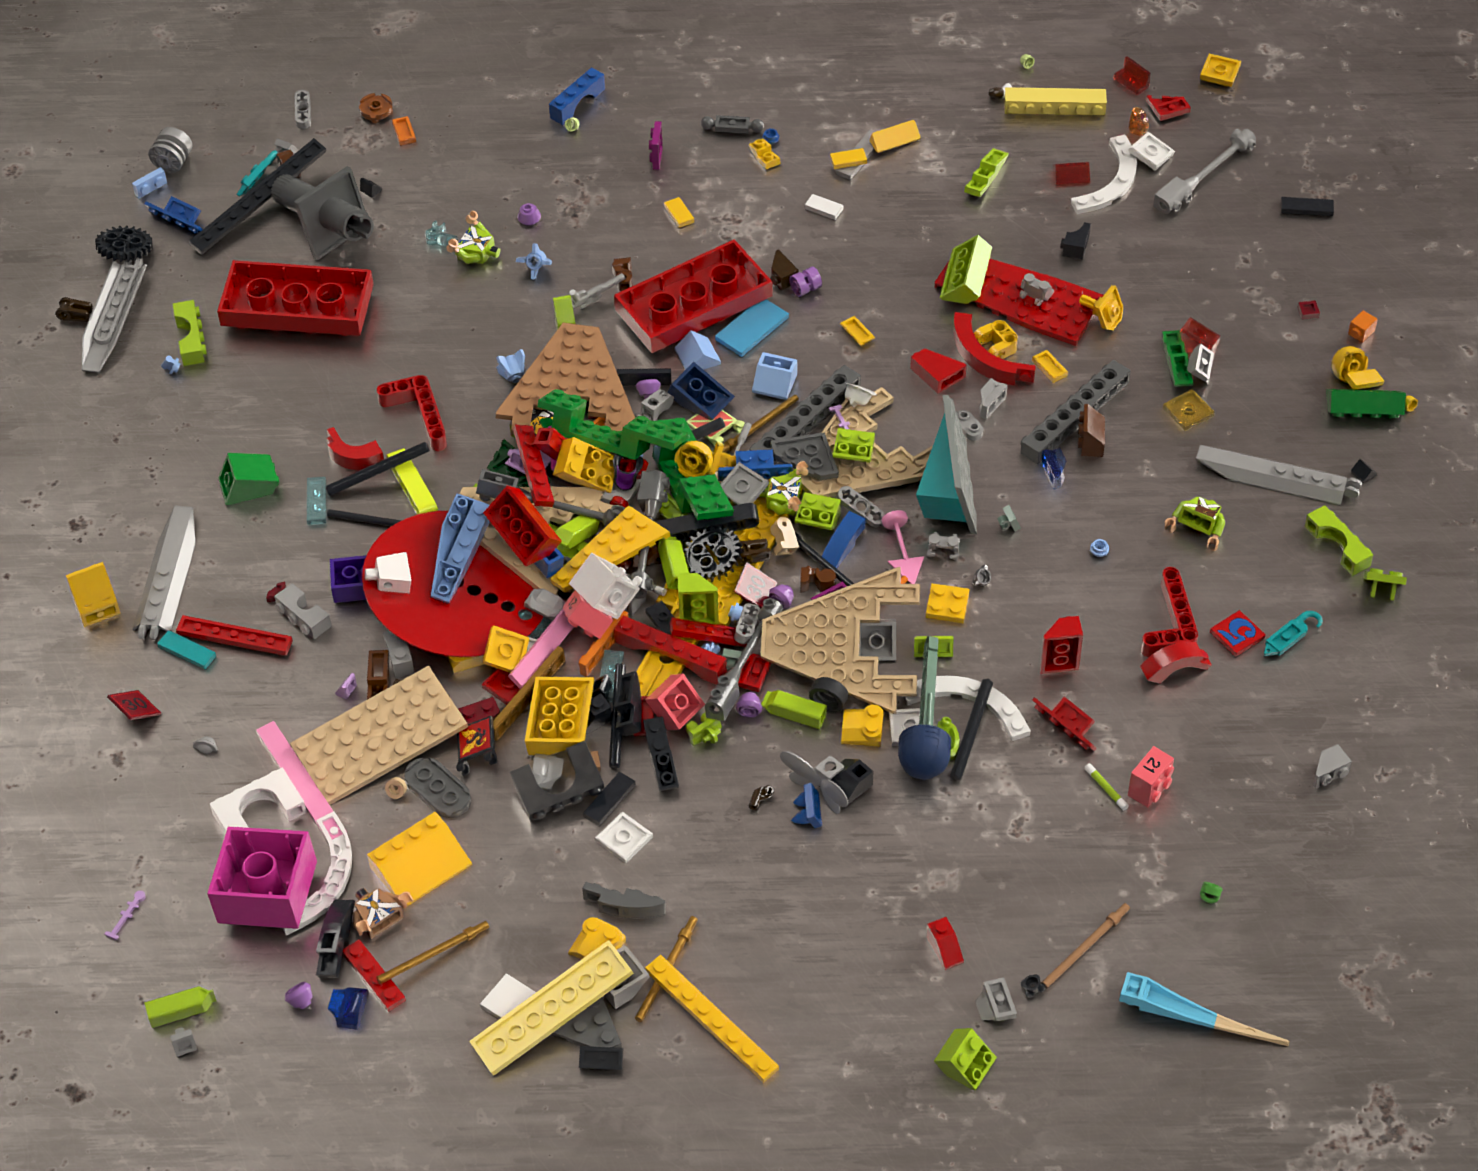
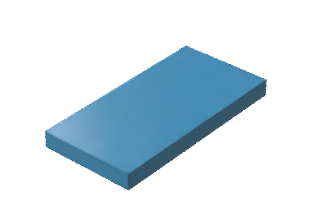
[715,299,789,357]

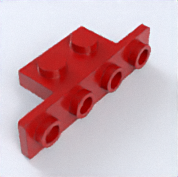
[1032,696,1097,751]

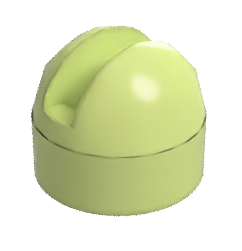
[1020,54,1035,69]
[565,117,579,132]

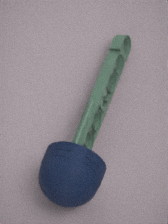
[898,636,951,780]

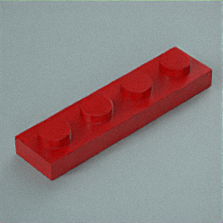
[670,617,747,647]
[343,939,406,1012]

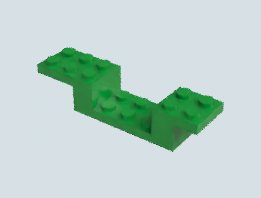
[537,389,688,460]
[652,418,734,520]

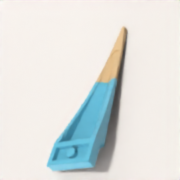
[1119,972,1290,1046]

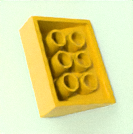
[525,677,594,755]
[367,812,472,907]

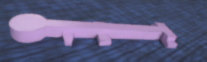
[829,405,853,430]
[104,890,146,941]

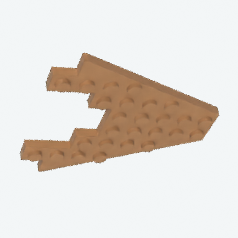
[495,323,635,436]

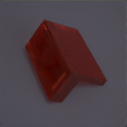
[1114,56,1151,95]
[1053,162,1090,185]

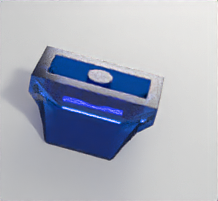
[1041,448,1067,490]
[328,987,369,1030]

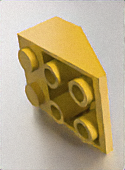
[553,437,614,493]
[66,562,121,627]

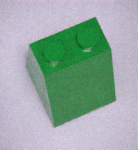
[218,453,279,505]

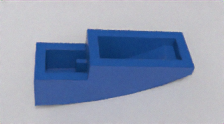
[822,511,866,568]

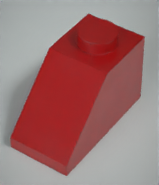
[926,917,964,970]

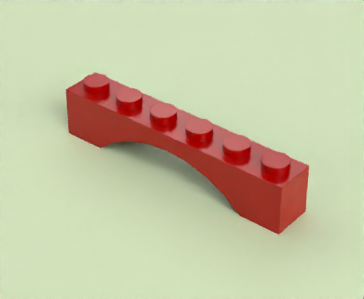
[614,615,727,685]

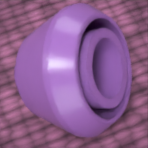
[517,203,541,226]
[636,379,661,399]
[769,584,794,609]
[735,692,762,717]
[285,982,313,1009]

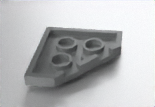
[770,432,839,481]
[550,997,622,1048]

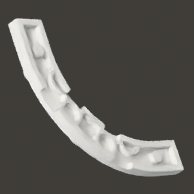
[1071,135,1137,215]
[902,676,1031,741]
[282,811,352,935]

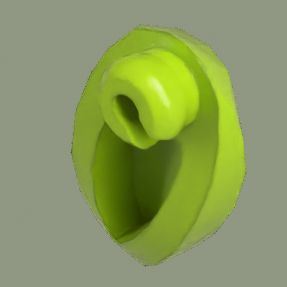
[937,717,960,761]

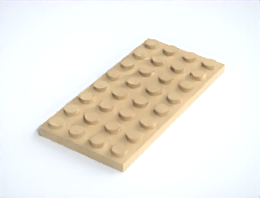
[290,666,468,805]

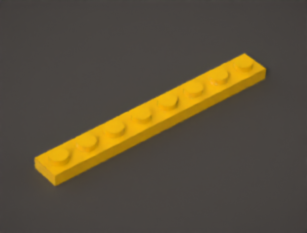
[645,954,779,1083]

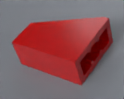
[910,348,967,394]

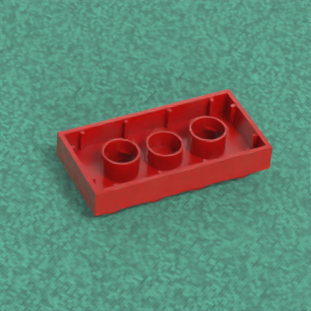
[614,239,773,353]
[217,260,374,336]

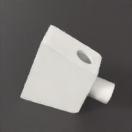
[365,552,411,593]

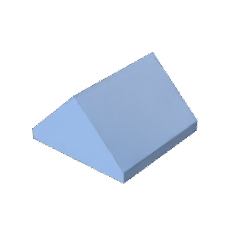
[675,330,721,370]

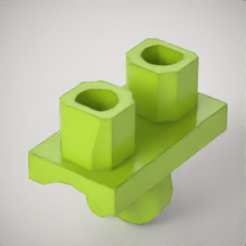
[686,712,722,746]

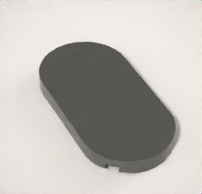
[405,758,471,818]

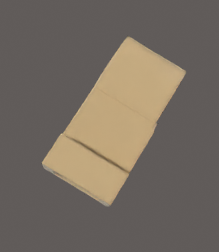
[771,517,799,556]

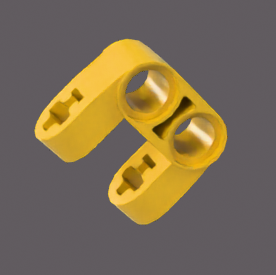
[974,320,1018,359]

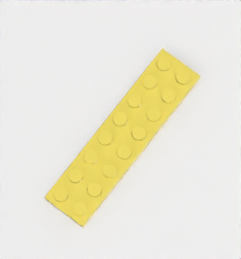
[469,940,634,1076]

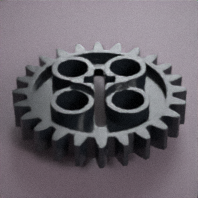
[95,225,153,262]
[683,526,743,583]

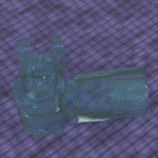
[425,221,458,247]

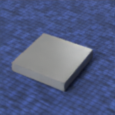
[720,462,769,505]

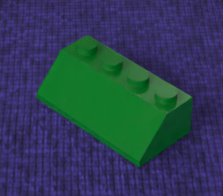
[1326,389,1406,418]

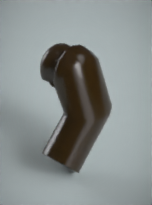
[748,785,774,810]

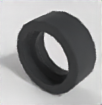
[809,677,848,713]

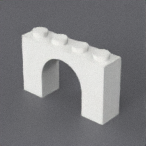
[210,767,307,834]

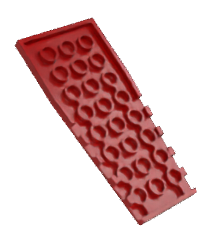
[934,259,1104,346]

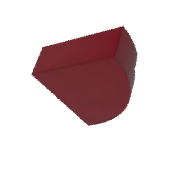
[266,582,286,602]

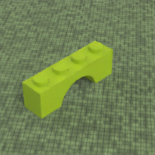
[172,300,207,366]
[1305,505,1373,576]

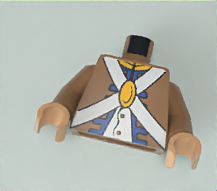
[353,888,414,939]

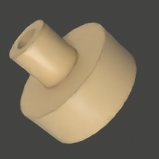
[385,777,407,799]

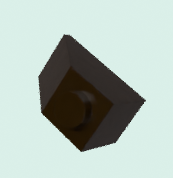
[770,249,799,291]

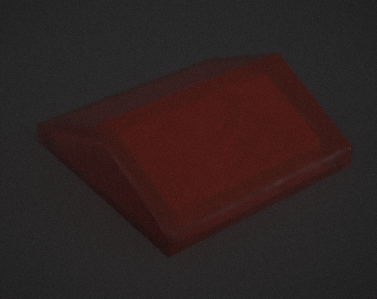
[1180,317,1220,351]

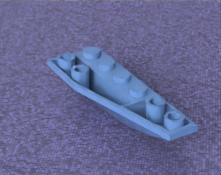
[431,493,490,604]

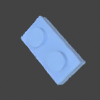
[132,167,167,199]

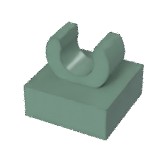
[997,505,1021,531]
[722,648,742,671]

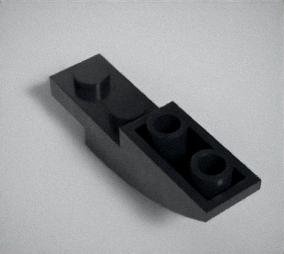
[643,716,679,791]
[316,900,355,978]

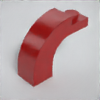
[326,427,384,471]
[1140,641,1212,684]

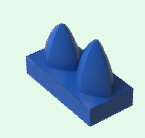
[791,783,822,828]

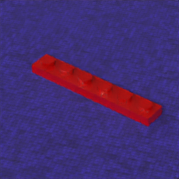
[513,425,555,507]
[176,615,293,656]

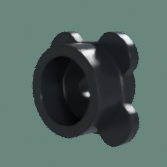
[1021,974,1045,998]

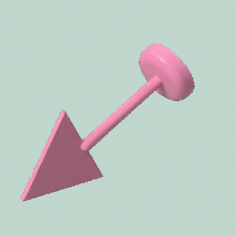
[881,510,924,584]

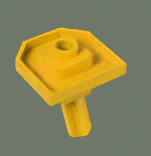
[1079,285,1123,330]
[706,441,736,475]

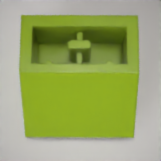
[833,428,875,463]
[795,492,841,530]
[934,1028,997,1090]

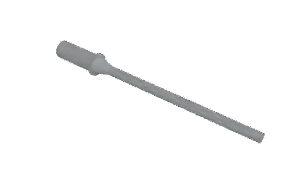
[720,422,752,484]

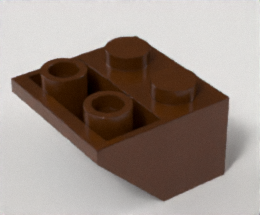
[1078,404,1105,457]

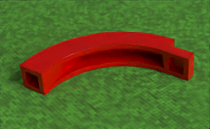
[953,312,1036,386]
[533,428,649,479]

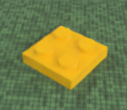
[1200,53,1241,87]
[925,583,970,623]
[483,625,529,673]

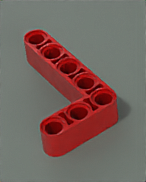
[377,375,447,451]
[1141,567,1198,657]

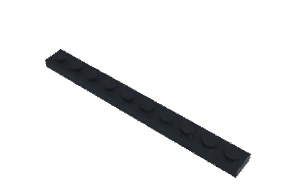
[189,138,326,255]

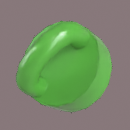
[1200,882,1223,903]

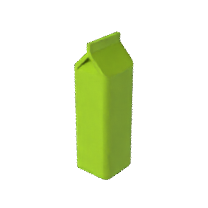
[555,515,600,549]
[658,537,689,590]
[761,690,827,730]
[144,986,217,1028]

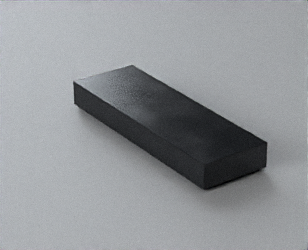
[1281,197,1334,216]
[617,368,672,386]
[583,771,636,826]

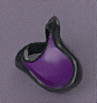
[613,454,643,491]

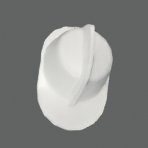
[845,383,877,407]

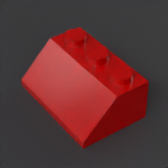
[1040,616,1083,674]

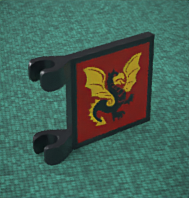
[456,715,498,776]

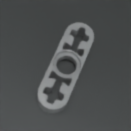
[294,90,311,129]
[837,486,885,527]
[734,603,760,644]

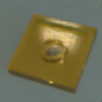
[1163,389,1215,431]

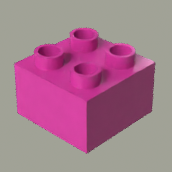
[207,826,317,929]

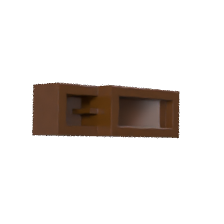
[367,650,389,700]

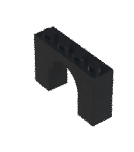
[510,741,604,820]

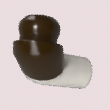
[988,83,1012,99]

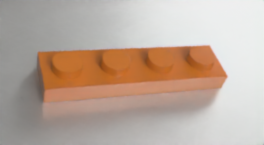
[578,611,629,677]

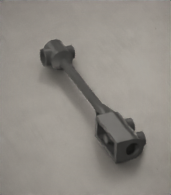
[476,469,625,527]
[630,470,670,599]
[705,598,783,721]

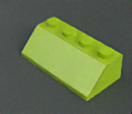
[940,235,992,304]

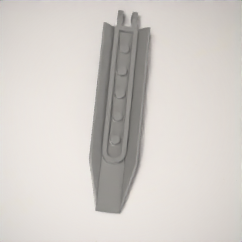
[82,258,147,373]
[1196,445,1362,506]
[133,506,196,640]

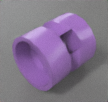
[789,266,822,297]

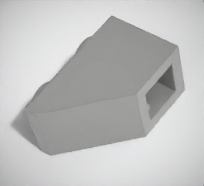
[1313,744,1352,788]

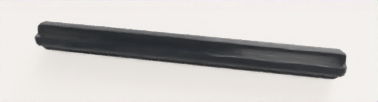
[326,442,430,495]
[609,663,626,769]
[950,678,993,780]

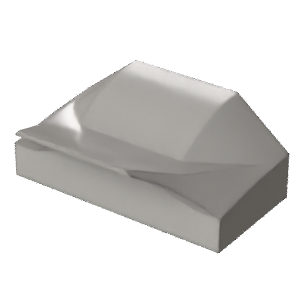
[1187,344,1214,384]
[979,378,1007,419]
[524,588,565,621]
[532,754,564,792]
[976,977,1017,1021]

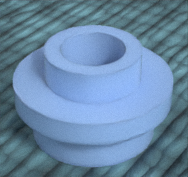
[1090,539,1109,557]
[728,603,743,622]

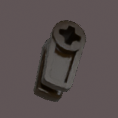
[55,297,93,322]
[736,539,771,566]

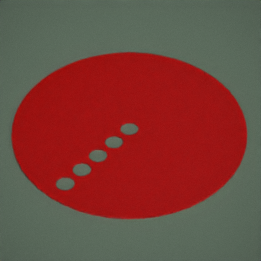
[362,510,544,657]

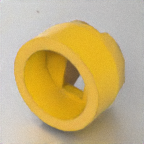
[1405,395,1418,412]

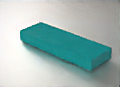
[157,630,217,670]

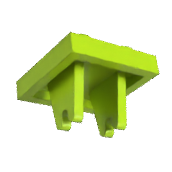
[1364,568,1407,601]

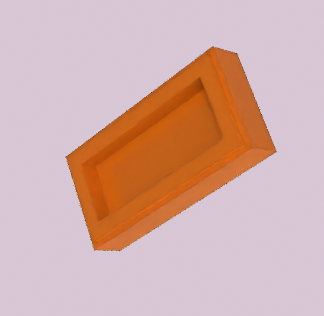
[392,116,416,146]

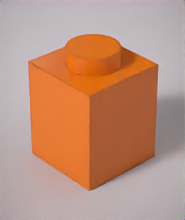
[1348,310,1378,343]

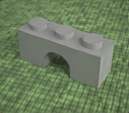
[275,583,332,639]

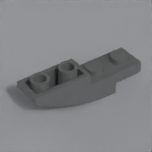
[582,882,666,918]

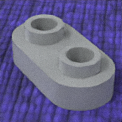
[957,410,983,441]

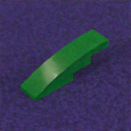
[1161,330,1193,387]

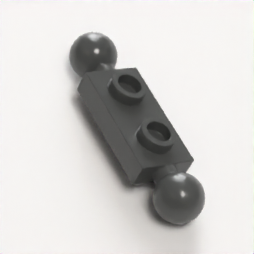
[701,115,764,134]

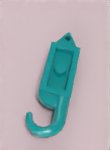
[236,150,278,197]
[1264,611,1323,657]

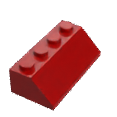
[483,485,562,566]

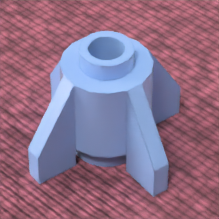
[516,243,552,279]
[496,349,525,383]

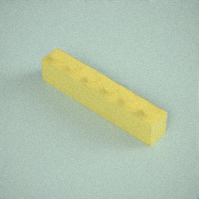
[1004,87,1107,115]

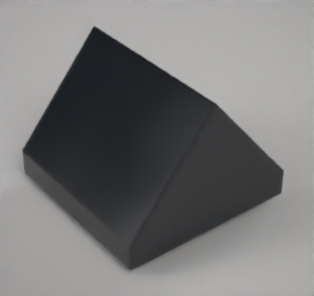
[360,178,382,198]
[1351,459,1378,483]
[592,674,612,700]

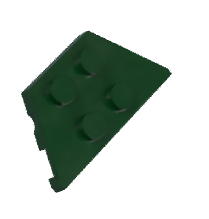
[487,439,551,487]

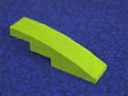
[964,148,1009,197]

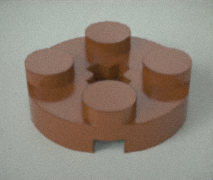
[359,93,393,123]

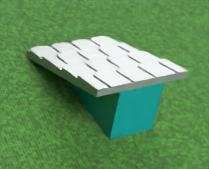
[916,395,977,534]

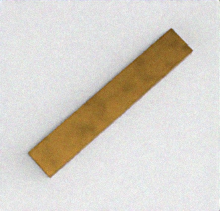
[493,646,566,741]

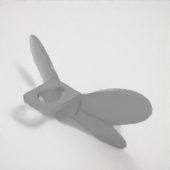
[780,751,848,814]

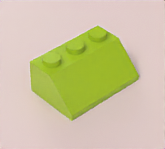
[678,573,719,625]

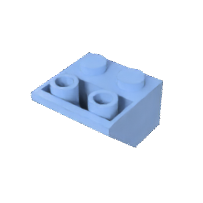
[752,352,797,400]

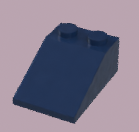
[667,362,735,421]

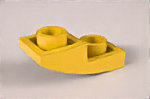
[749,139,781,169]

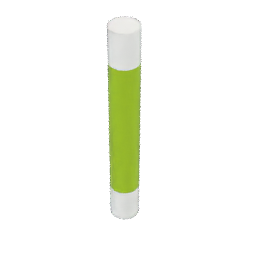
[1084,763,1129,811]

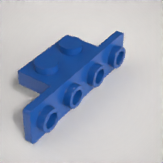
[144,196,203,235]
[718,449,793,481]

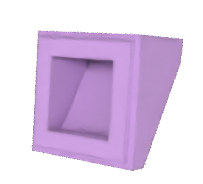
[335,673,357,699]

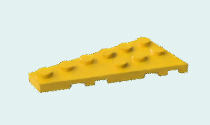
[550,506,671,592]

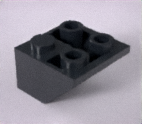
[819,759,874,808]

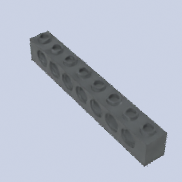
[1020,360,1131,465]
[749,365,861,465]

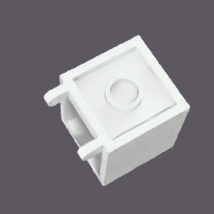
[569,553,642,619]

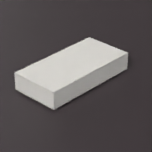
[805,194,843,220]

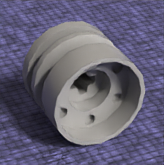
[148,127,193,173]

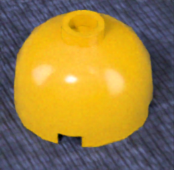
[1331,346,1368,383]
[674,441,713,478]

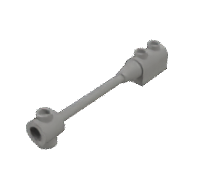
[1153,129,1256,214]

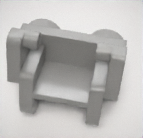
[1019,273,1054,306]
[927,531,960,561]

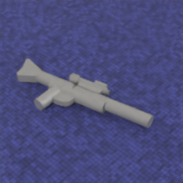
[554,273,625,319]

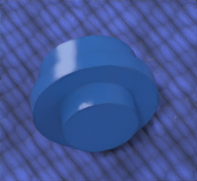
[762,129,779,144]

